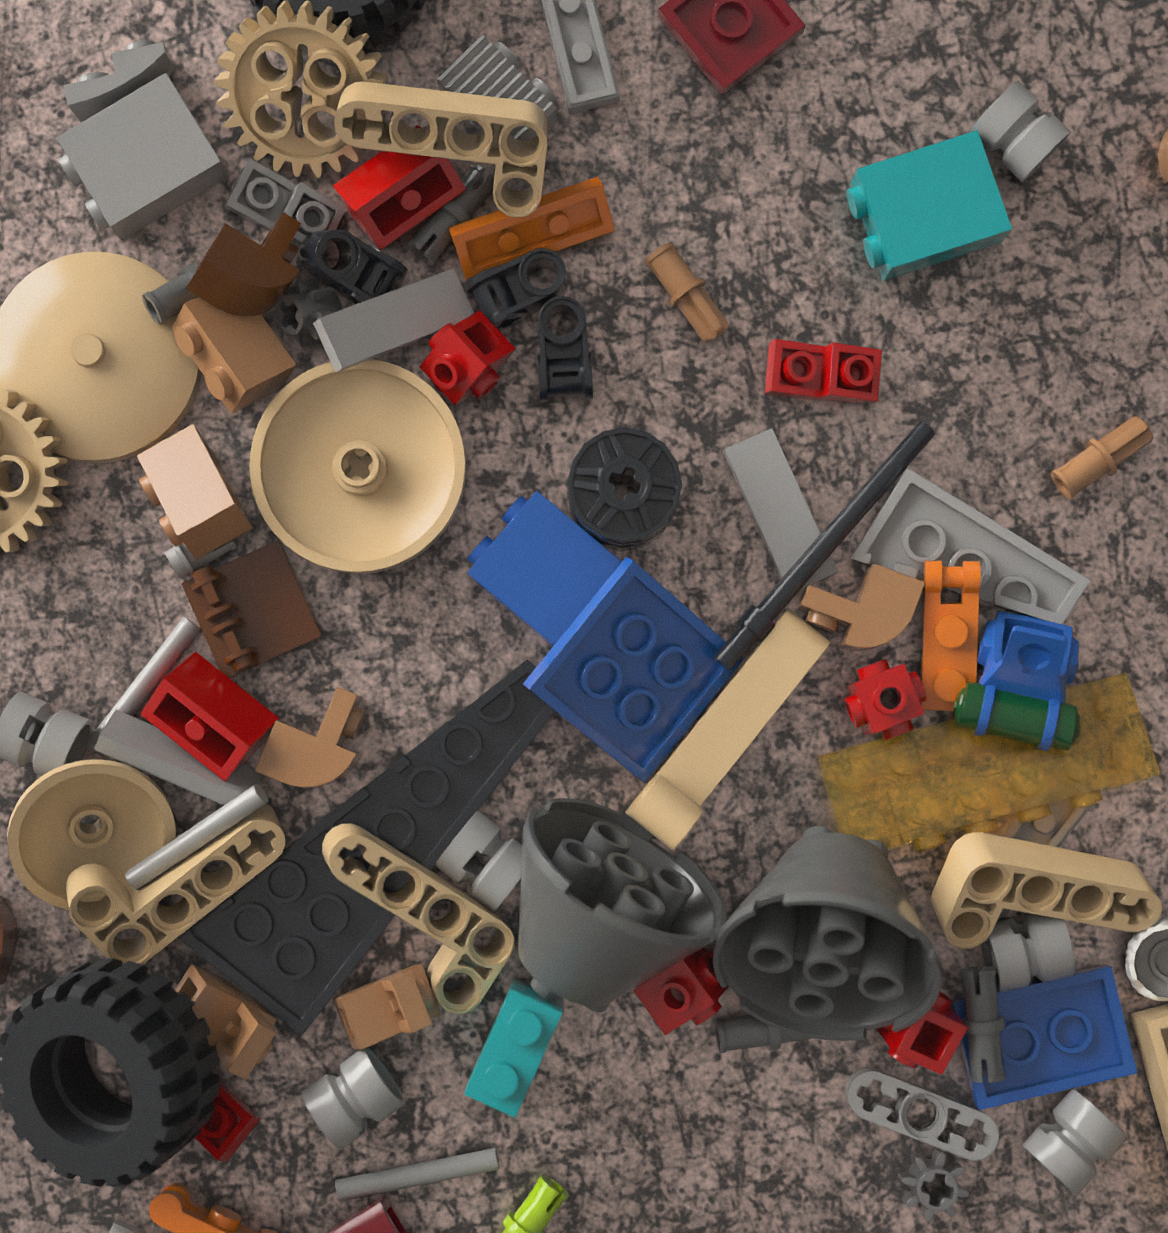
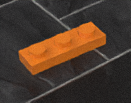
[448,176,615,281]

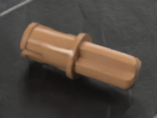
[645,242,729,343]
[1051,416,1153,500]

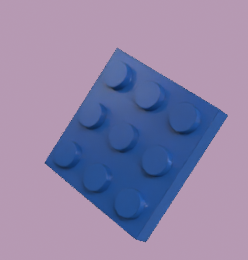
[523,557,745,783]

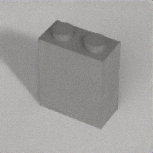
[56,73,229,240]

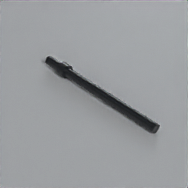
[713,421,935,671]

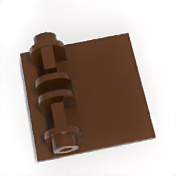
[181,540,322,678]

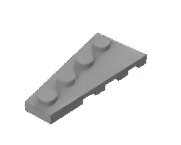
[850,468,1091,624]

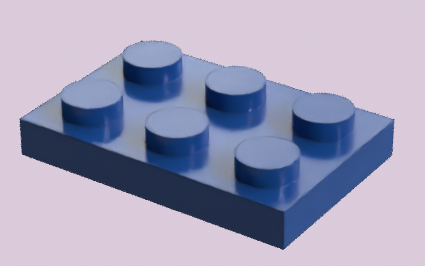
[951,964,1137,1110]

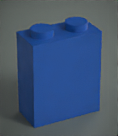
[467,491,622,647]

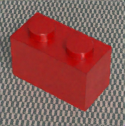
[333,125,466,250]
[140,651,279,782]

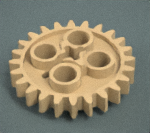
[214,0,389,177]
[0,390,68,553]

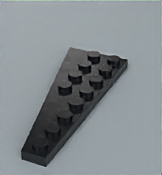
[177,660,555,1036]

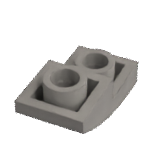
[63,40,175,122]
[223,158,347,255]

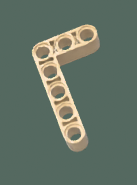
[625,608,831,850]

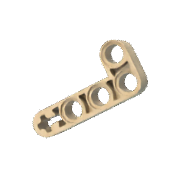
[334,82,548,218]
[66,803,285,965]
[322,824,514,1014]
[930,832,1162,949]

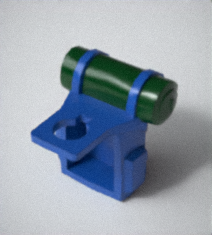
[953,611,1081,751]

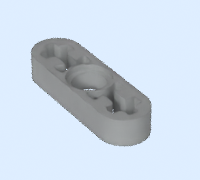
[845,1068,999,1161]

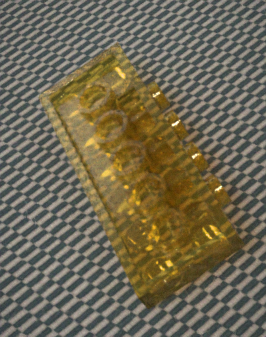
[817,672,1161,852]

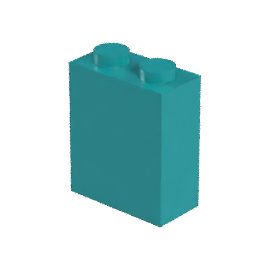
[846,130,1012,281]
[464,976,563,1118]

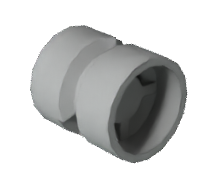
[969,80,1071,182]
[0,691,93,776]
[435,810,523,912]
[981,913,1075,993]
[301,1047,405,1150]
[1022,1088,1128,1196]

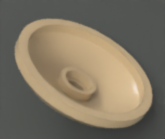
[7,759,176,910]

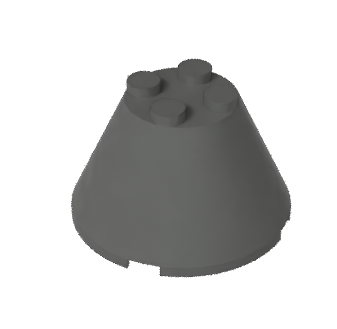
[517,798,727,1013]
[713,826,941,1041]

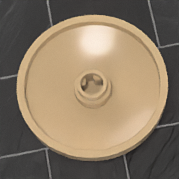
[0,252,202,464]
[250,359,466,574]

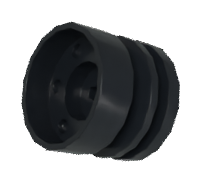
[567,427,682,552]

